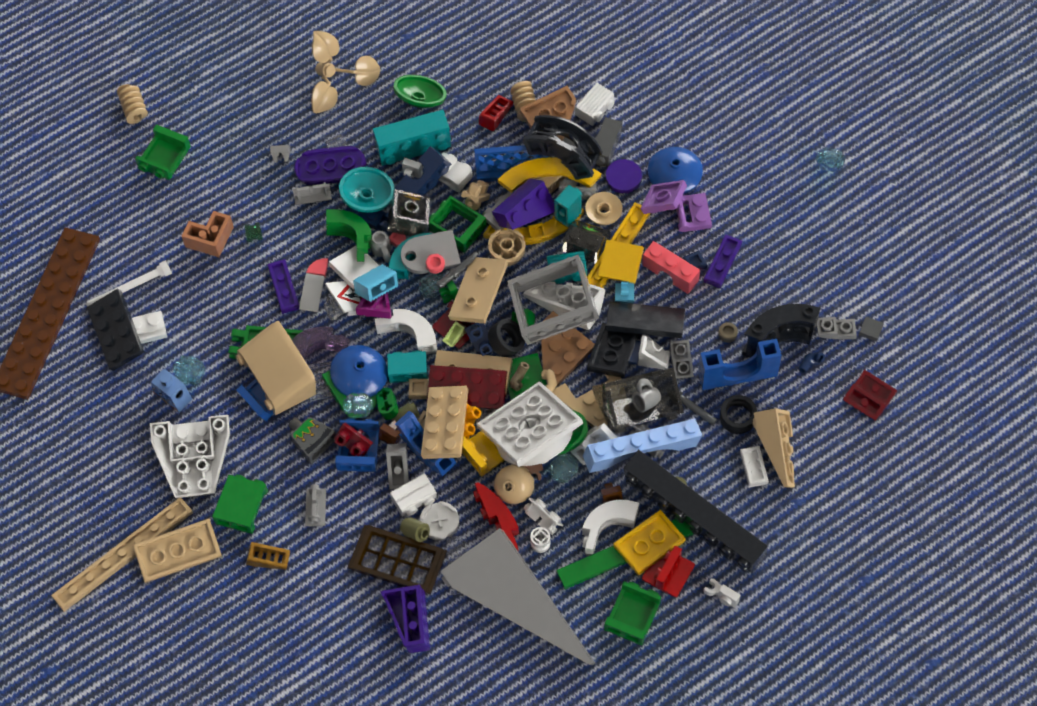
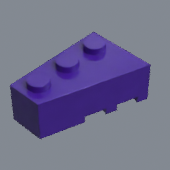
[492,178,555,230]
[380,585,430,653]

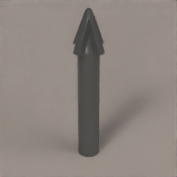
[668,389,717,425]

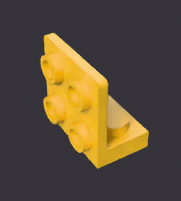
[462,431,505,477]

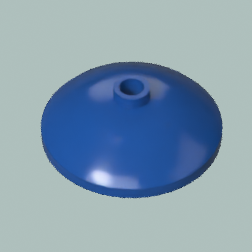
[648,147,703,194]
[330,345,388,399]

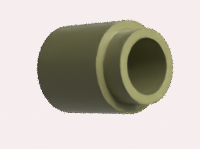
[400,517,430,542]

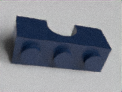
[395,146,452,205]

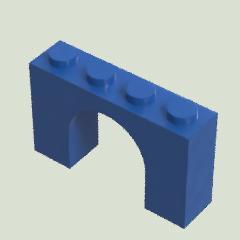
[698,339,782,390]

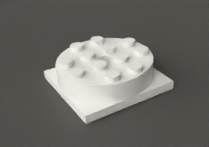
[477,381,583,467]

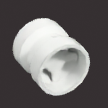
[530,527,551,553]

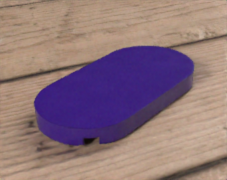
[294,146,367,185]

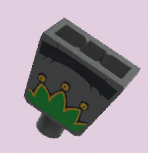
[289,417,336,465]

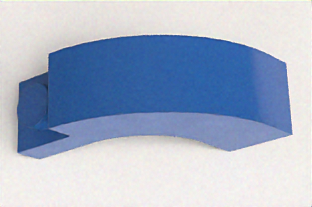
[395,411,456,476]

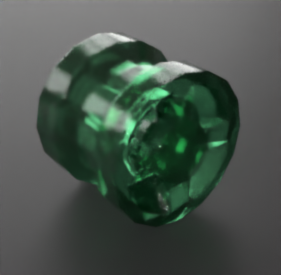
[245,222,263,243]

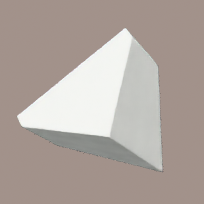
[638,334,671,370]

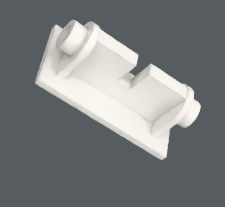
[523,498,563,535]

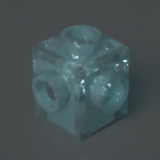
[173,355,206,386]

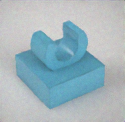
[615,282,634,304]

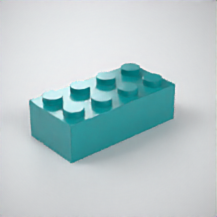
[373,110,451,166]

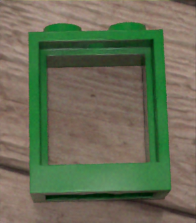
[428,195,487,253]

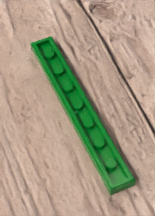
[556,519,693,590]

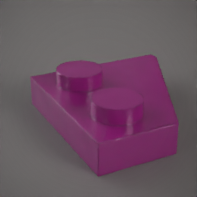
[356,292,392,319]

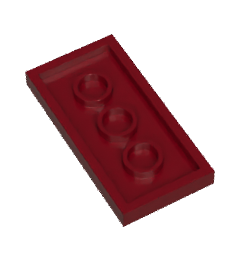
[427,365,507,409]

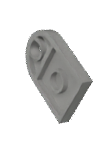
[401,230,461,274]

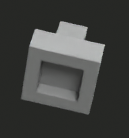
[270,145,291,162]

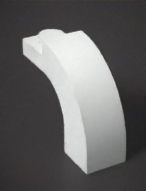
[375,309,437,354]
[582,500,639,556]

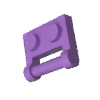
[676,193,712,232]

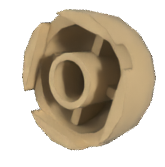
[488,228,525,266]
[494,464,534,504]

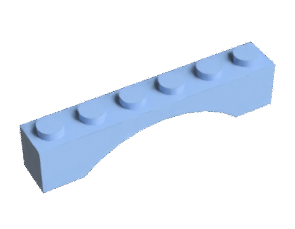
[583,419,702,473]

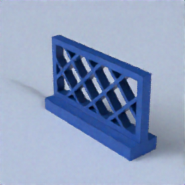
[474,145,548,182]

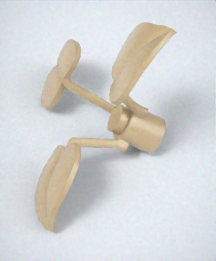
[311,31,380,114]

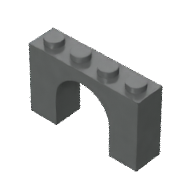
[563,117,622,167]

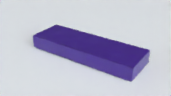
[703,234,743,289]
[267,259,299,314]

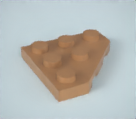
[520,86,576,141]
[541,311,595,386]

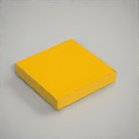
[598,240,644,284]

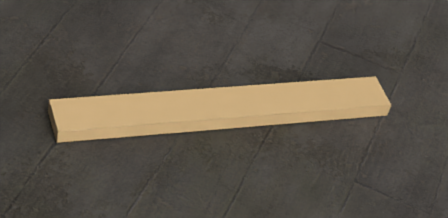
[51,498,193,612]

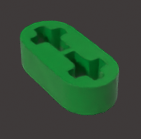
[376,387,398,420]

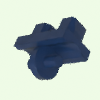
[464,323,495,356]

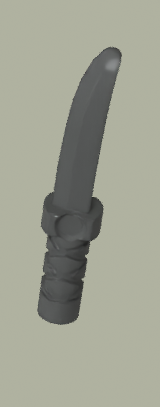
[436,252,478,289]

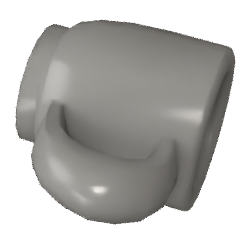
[371,231,391,263]
[632,378,661,413]

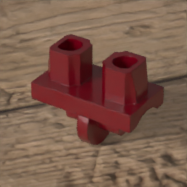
[334,422,373,457]

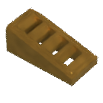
[246,542,290,570]

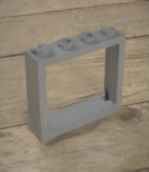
[507,255,599,345]

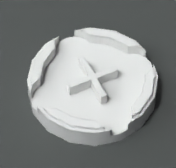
[420,501,459,541]

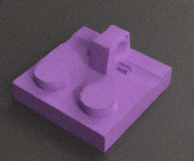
[641,180,687,214]

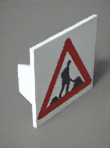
[325,281,362,316]

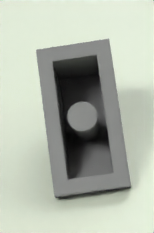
[386,443,409,489]

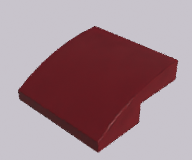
[843,369,898,421]

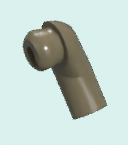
[510,362,529,391]

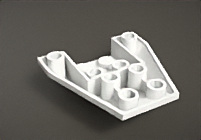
[150,415,230,498]

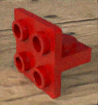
[642,546,695,598]

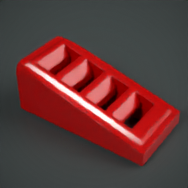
[479,95,514,131]

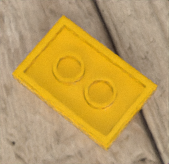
[613,510,686,576]

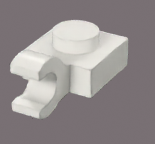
[704,579,741,608]

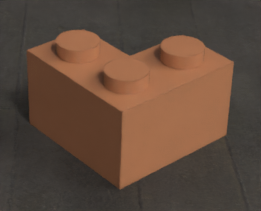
[182,211,234,257]

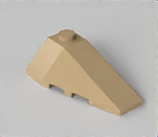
[753,408,795,488]

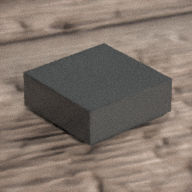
[859,317,884,342]

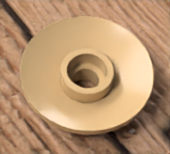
[585,192,622,225]

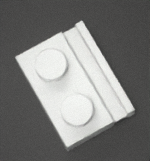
[132,311,167,344]

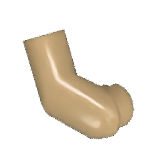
[541,369,557,393]

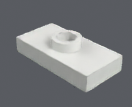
[740,446,769,488]

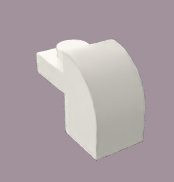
[570,423,617,465]

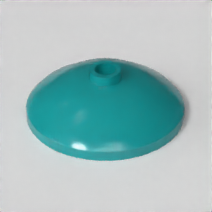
[339,167,395,213]

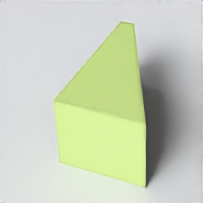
[442,321,466,347]

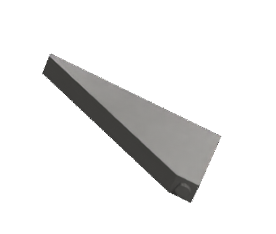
[441,528,595,665]

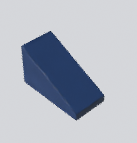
[629,339,641,365]

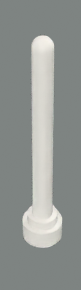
[86,260,172,307]

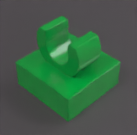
[439,280,458,303]

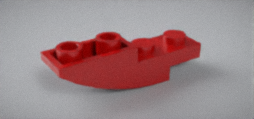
[473,482,519,552]

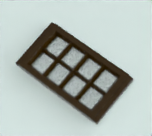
[348,525,447,595]

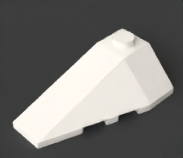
[523,282,605,330]

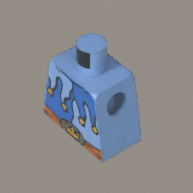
[151,369,192,413]

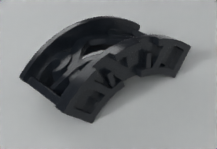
[522,115,603,180]
[741,304,821,358]

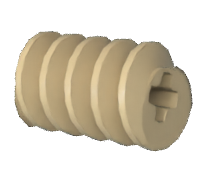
[510,81,536,122]
[117,84,148,124]

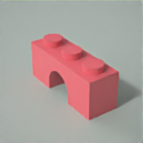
[642,241,700,294]

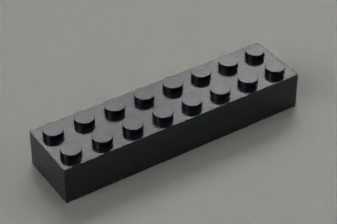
[624,449,768,573]

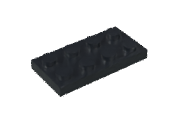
[87,288,145,371]

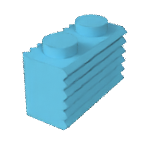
[353,264,398,302]

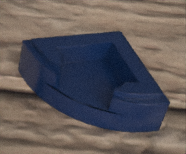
[682,250,708,270]

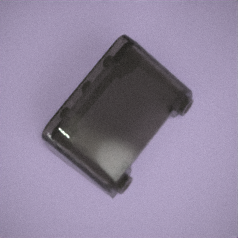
[592,367,684,434]

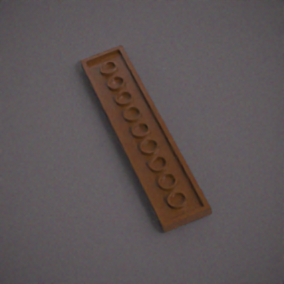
[0,227,100,400]

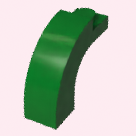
[326,209,372,262]

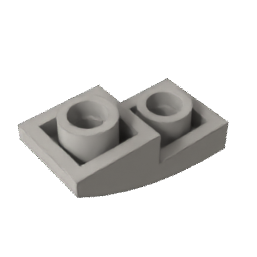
[299,273,325,313]
[817,317,857,339]
[669,340,694,379]

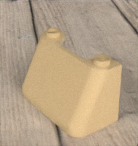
[236,321,316,415]

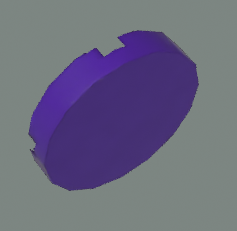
[606,159,642,193]

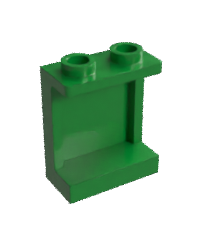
[135,124,191,180]
[212,474,268,534]
[604,581,661,646]

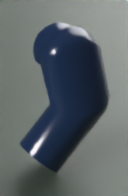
[798,352,825,374]

